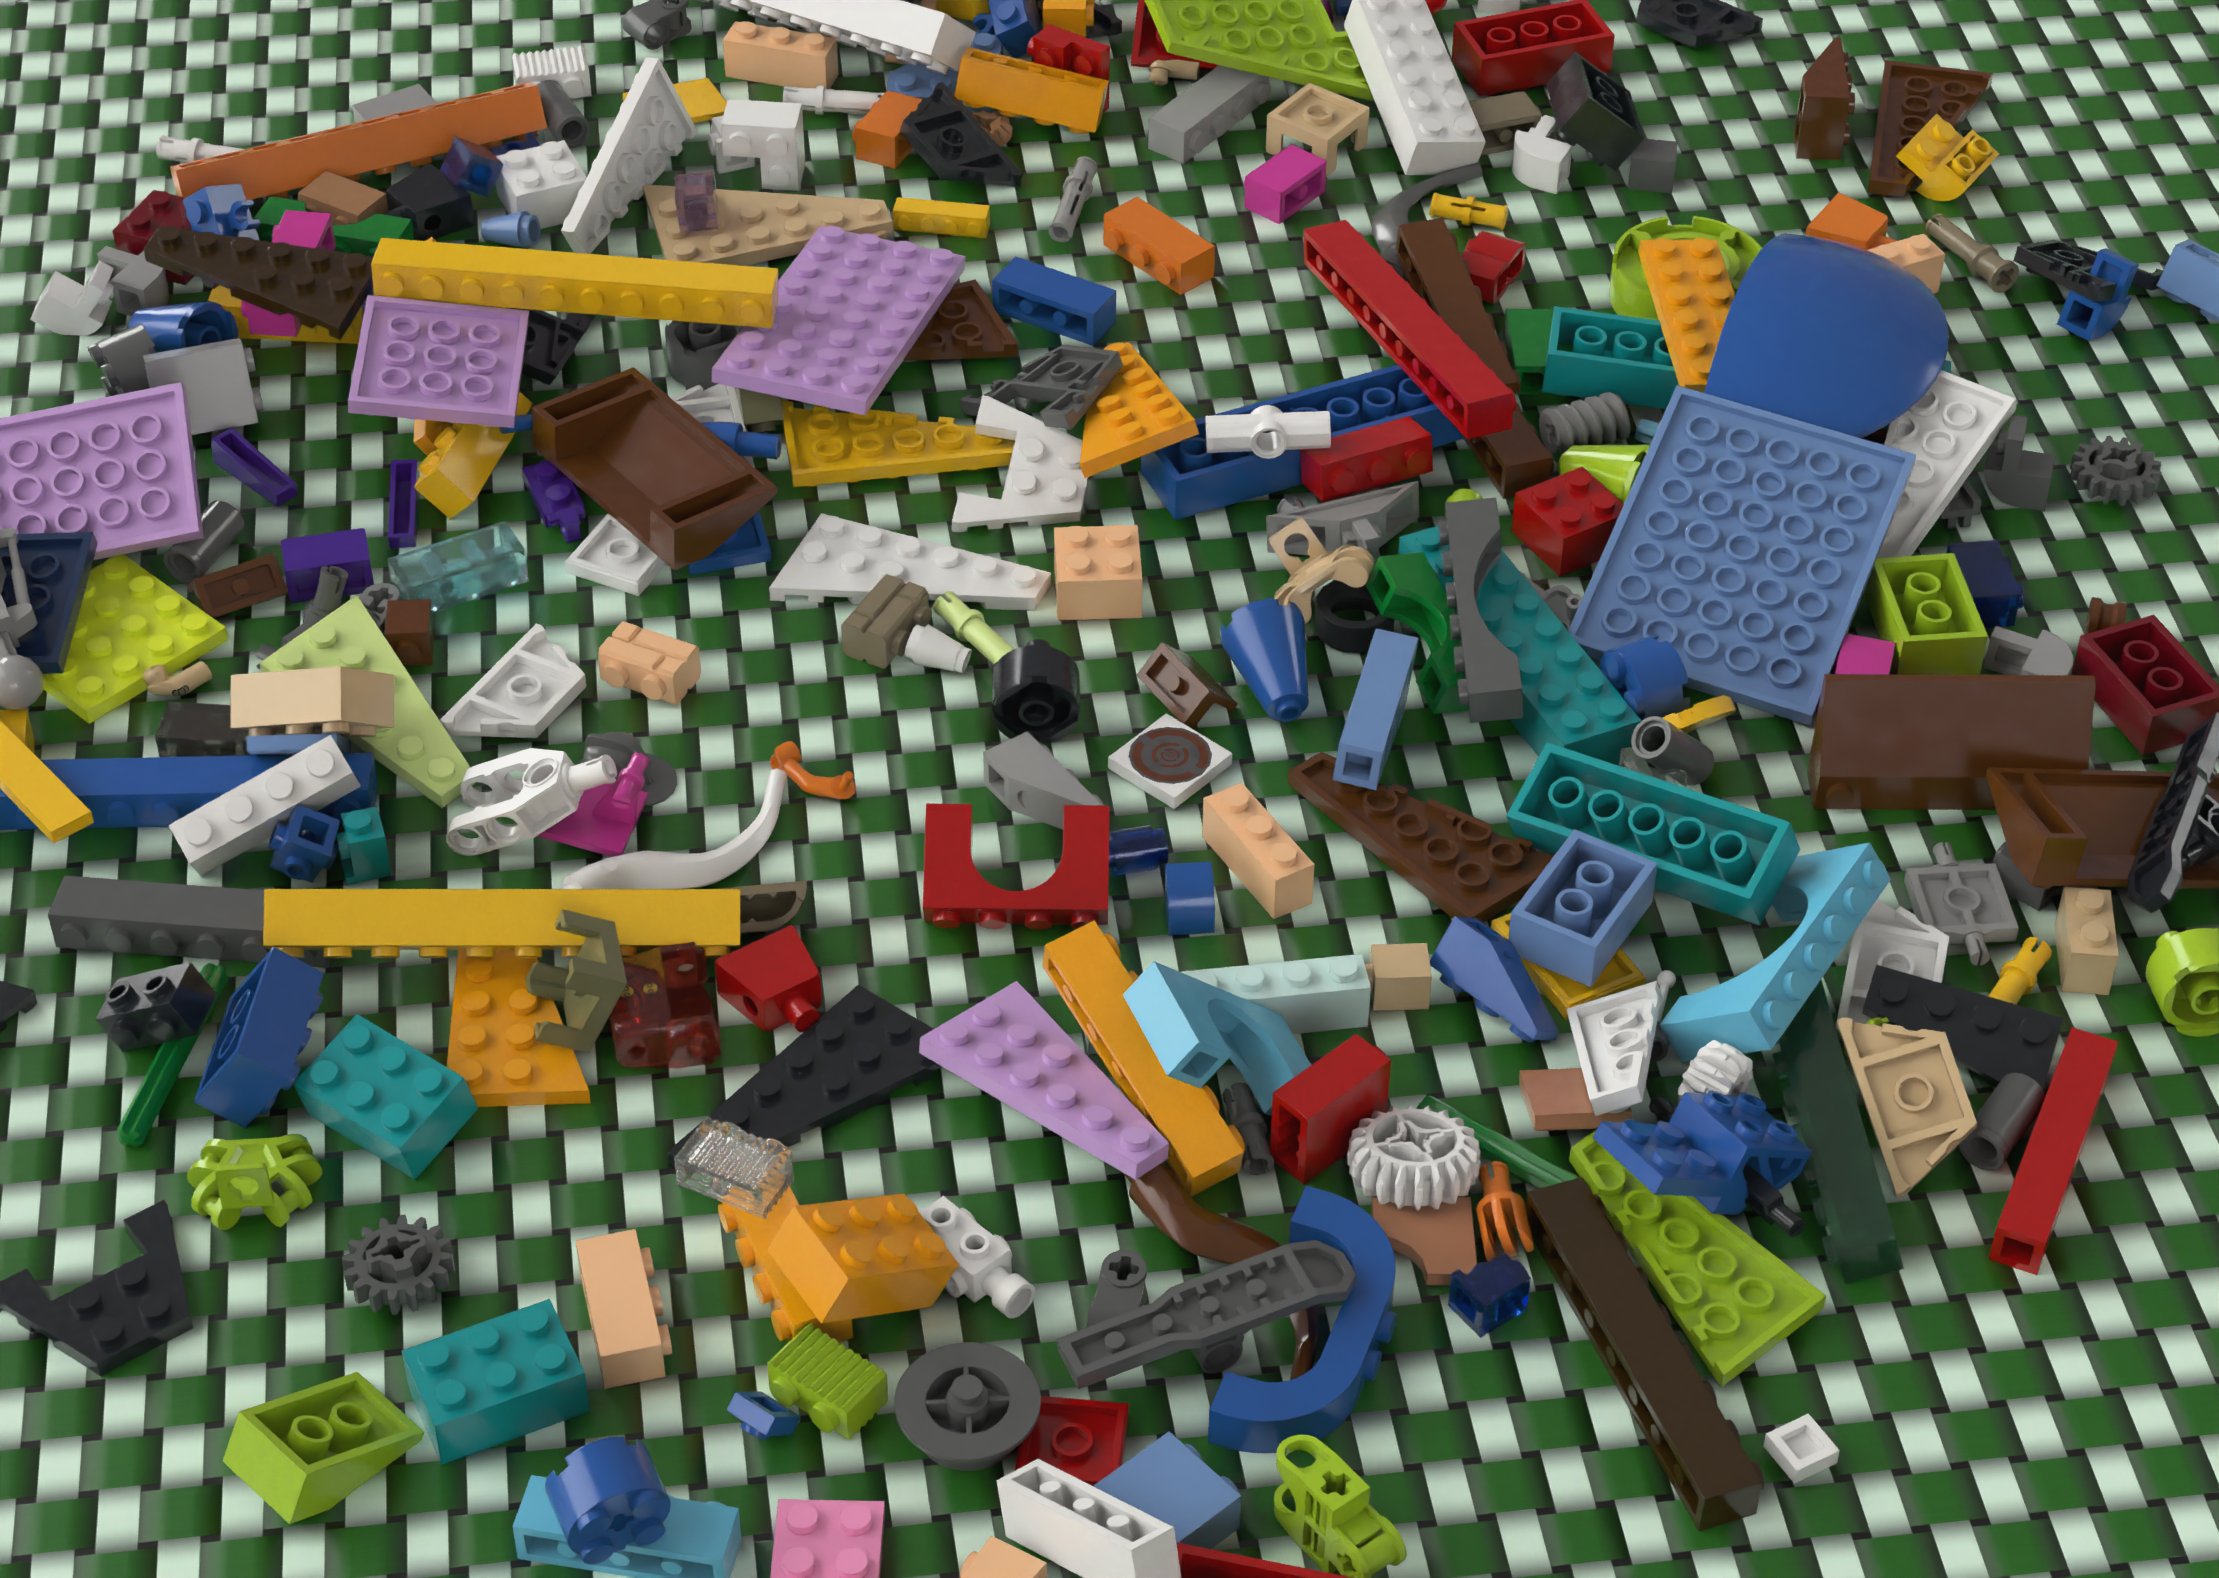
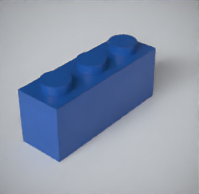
[992,256,1116,346]

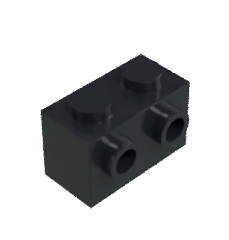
[95,962,217,1052]

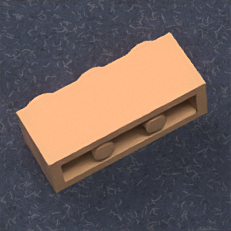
[723,21,839,89]
[1202,782,1315,919]
[576,1229,672,1389]

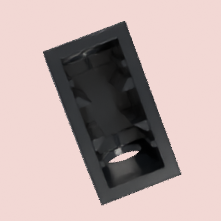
[382,163,475,241]

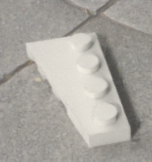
[1566,981,1662,1116]

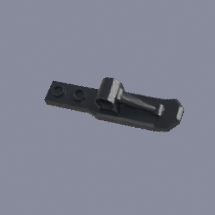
[2128,712,2219,913]

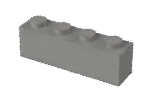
[1148,65,1271,164]

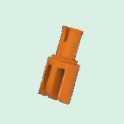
[1476,1161,1534,1263]

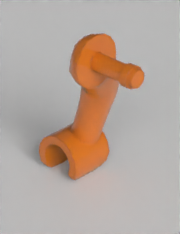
[770,741,856,800]

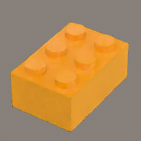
[767,1193,959,1323]

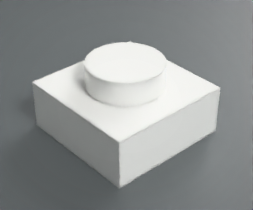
[1763,1413,1840,1484]

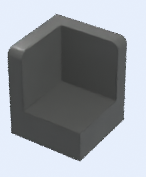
[1628,139,1678,193]

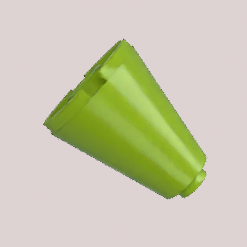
[1558,445,1650,504]

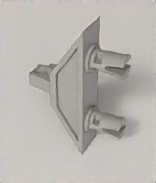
[1266,481,1419,559]

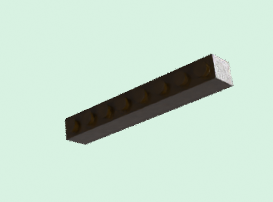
[1526,1177,1764,1531]

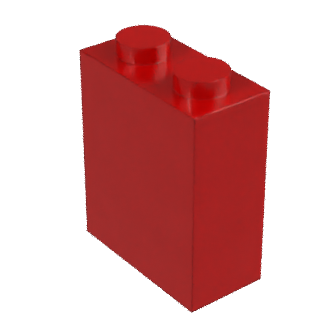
[1270,1034,1391,1185]

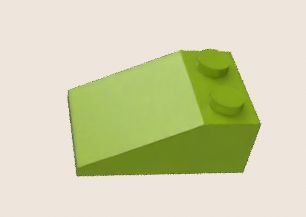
[223,1372,424,1524]

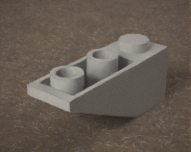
[983,731,1104,830]

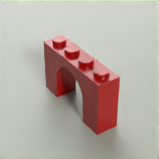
[923,803,1109,930]

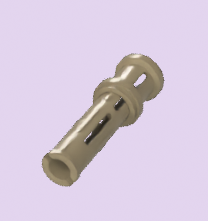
[1925,213,2019,293]

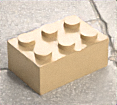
[231,666,394,737]

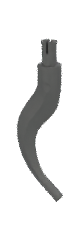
[1372,163,1482,281]

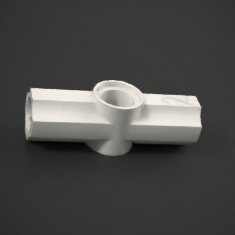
[1205,405,1331,459]

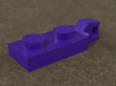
[521,461,586,543]

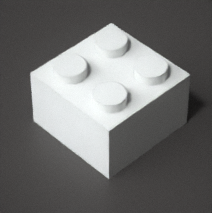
[493,140,587,229]

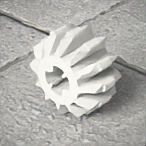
[1678,1040,1753,1104]

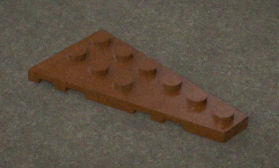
[1868,60,1993,197]
[903,279,1018,361]

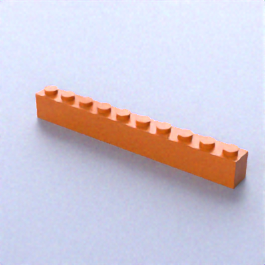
[170,82,547,200]

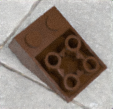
[1793,37,1855,160]

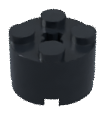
[992,639,1080,743]

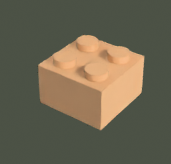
[1054,525,1143,620]

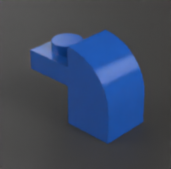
[2057,248,2139,341]

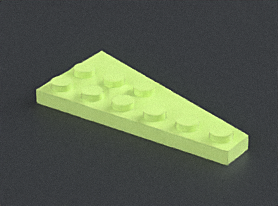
[260,595,475,808]

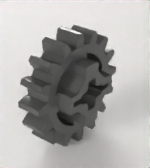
[2070,436,2162,506]
[342,1215,455,1315]

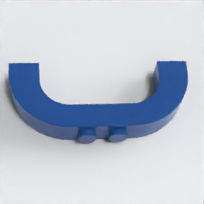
[1208,1186,1397,1453]

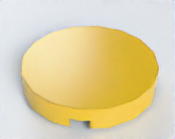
[1663,695,1736,733]

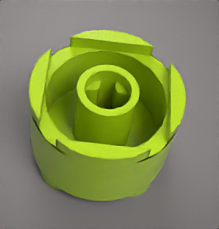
[2146,928,2219,1037]

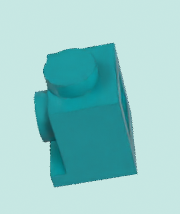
[336,806,392,885]

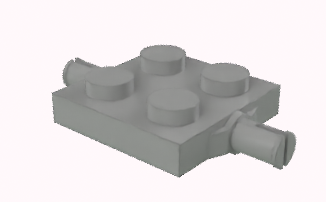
[1904,842,2019,965]

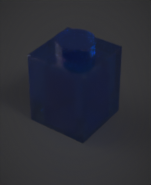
[440,136,504,198]

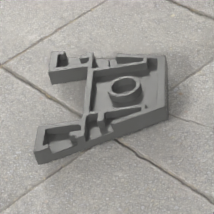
[959,345,1123,430]

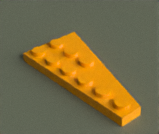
[1080,342,1199,479]

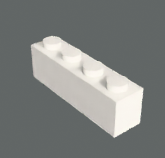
[168,735,361,876]
[996,1459,1181,1578]

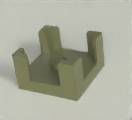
[525,909,627,1053]

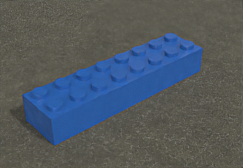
[1141,364,1465,520]

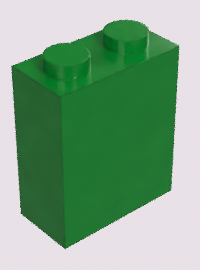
[1502,309,1583,394]

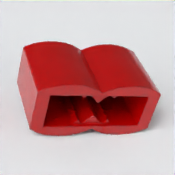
[1460,231,1526,303]

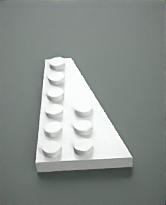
[561,57,698,254]
[769,513,1051,611]

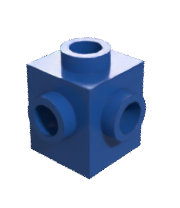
[268,804,340,883]

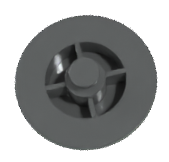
[894,1342,1041,1471]

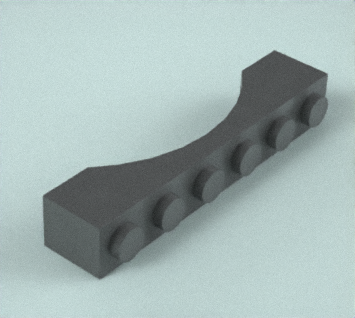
[1438,498,1523,723]

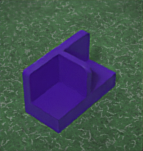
[281,528,374,604]

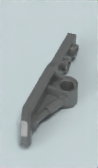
[1057,1240,1356,1389]

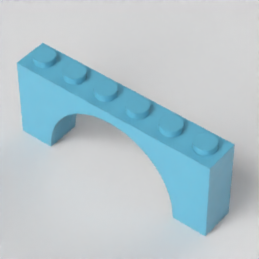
[1659,842,1891,1063]

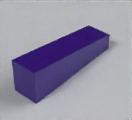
[212,428,297,507]
[388,459,420,548]

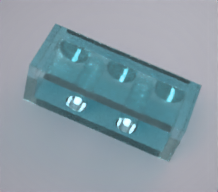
[387,521,529,613]

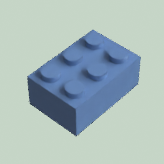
[1508,829,1658,987]

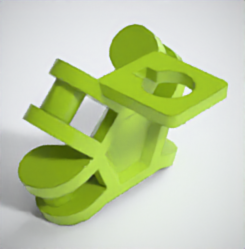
[187,1134,322,1231]

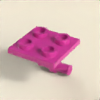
[538,753,649,857]

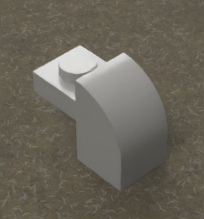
[97,246,170,316]
[1984,626,2073,675]

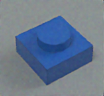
[726,1391,801,1440]

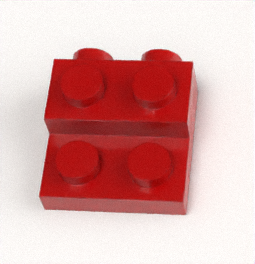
[1027,24,1110,114]

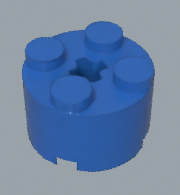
[1599,635,1690,721]
[545,1437,671,1565]

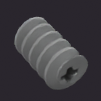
[1539,392,1630,454]

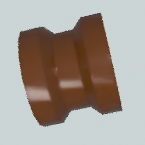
[2085,597,2127,634]

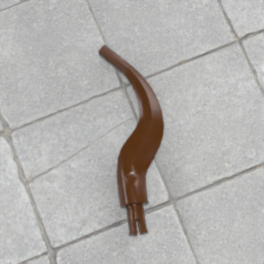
[1122,1164,1318,1380]

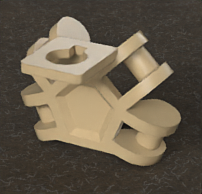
[1269,517,1375,624]

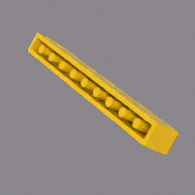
[371,238,778,328]
[263,889,740,959]

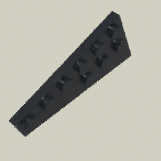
[668,985,942,1187]

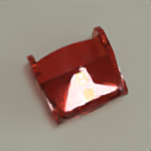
[609,942,722,1069]

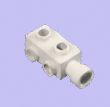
[918,1196,1035,1319]

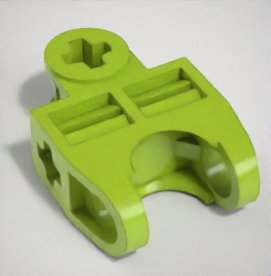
[1273,1435,1407,1578]

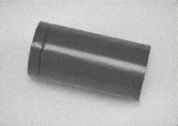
[536,80,590,149]
[164,500,244,584]
[1631,716,1714,786]
[1959,1073,2045,1171]

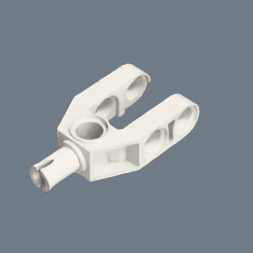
[446,748,617,856]

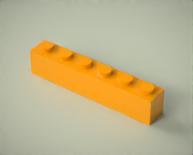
[1042,920,1245,1197]

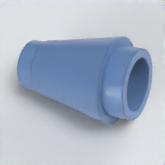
[481,211,541,249]

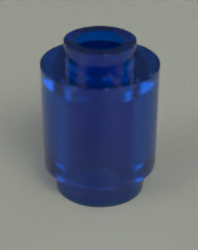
[1109,825,1169,876]

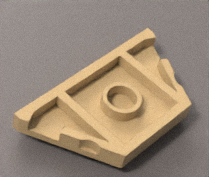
[1837,1018,1977,1198]

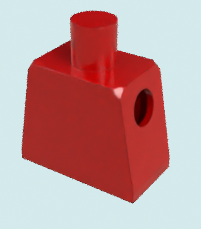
[715,925,822,1032]

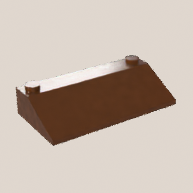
[532,367,777,571]
[1807,674,2096,810]
[1986,767,2219,889]

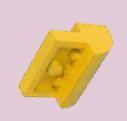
[1896,114,1999,201]

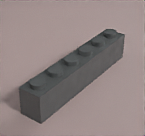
[48,876,332,968]

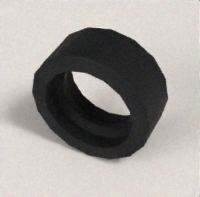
[1315,580,1395,653]

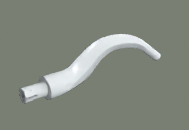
[560,769,787,889]

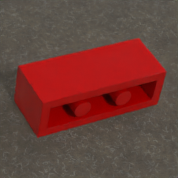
[1300,416,1433,502]

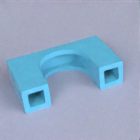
[1123,961,1311,1116]

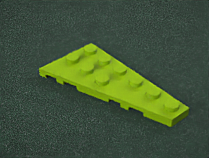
[1569,1129,1826,1388]

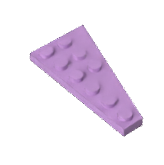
[919,981,1169,1180]

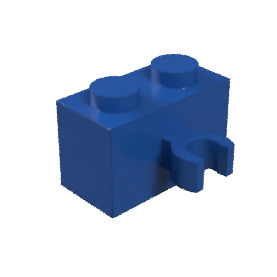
[973,0,1042,59]
[182,184,260,240]

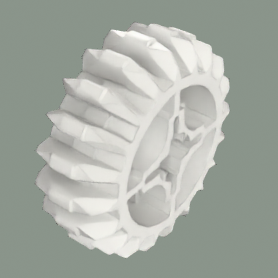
[1347,1104,1481,1211]

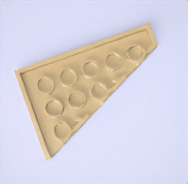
[642,185,894,266]

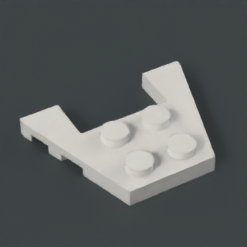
[952,395,1090,533]

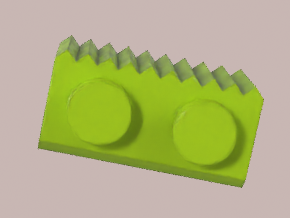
[767,1323,888,1440]

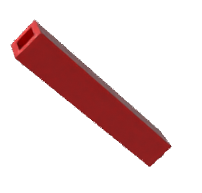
[1989,1027,2118,1275]

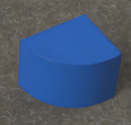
[1165,862,1215,935]

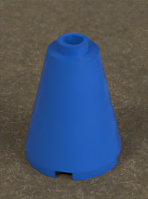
[128,301,239,353]
[1220,598,1309,722]

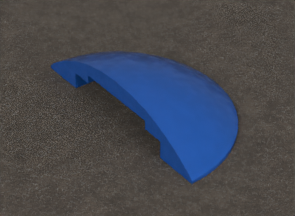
[1704,233,1949,438]

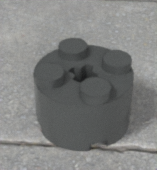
[665,321,744,391]
[88,324,155,397]

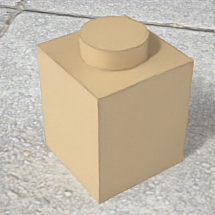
[1365,943,1432,1011]

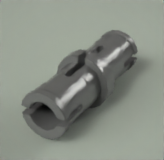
[1222,1083,1274,1176]

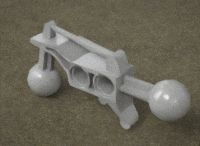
[0,528,43,710]

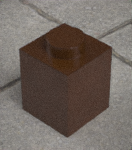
[385,599,435,666]

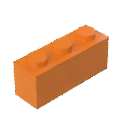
[1103,197,1215,295]

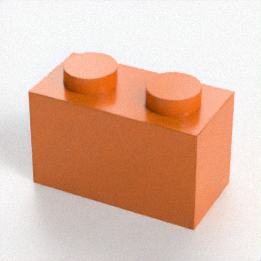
[852,90,923,169]

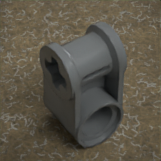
[623,0,692,50]
[1086,1250,1147,1328]

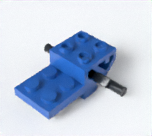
[1593,1090,1812,1237]

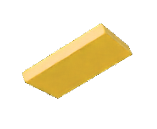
[1491,913,1646,1020]

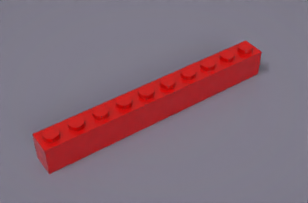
[1303,220,1516,440]

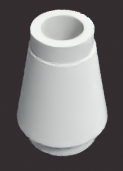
[905,624,972,673]

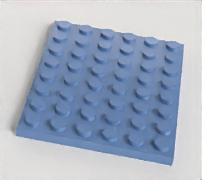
[1568,385,1916,726]

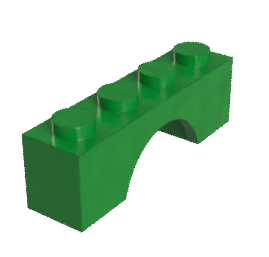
[253,196,414,257]
[1365,552,1469,714]

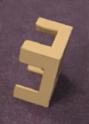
[1266,83,1370,177]

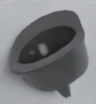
[578,731,677,806]

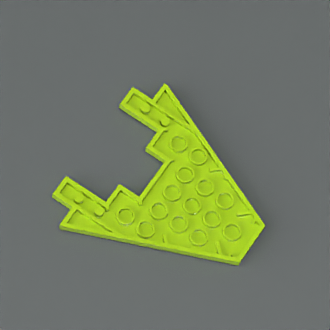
[1145,0,1375,102]

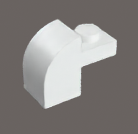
[1512,115,1572,194]
[30,261,114,336]

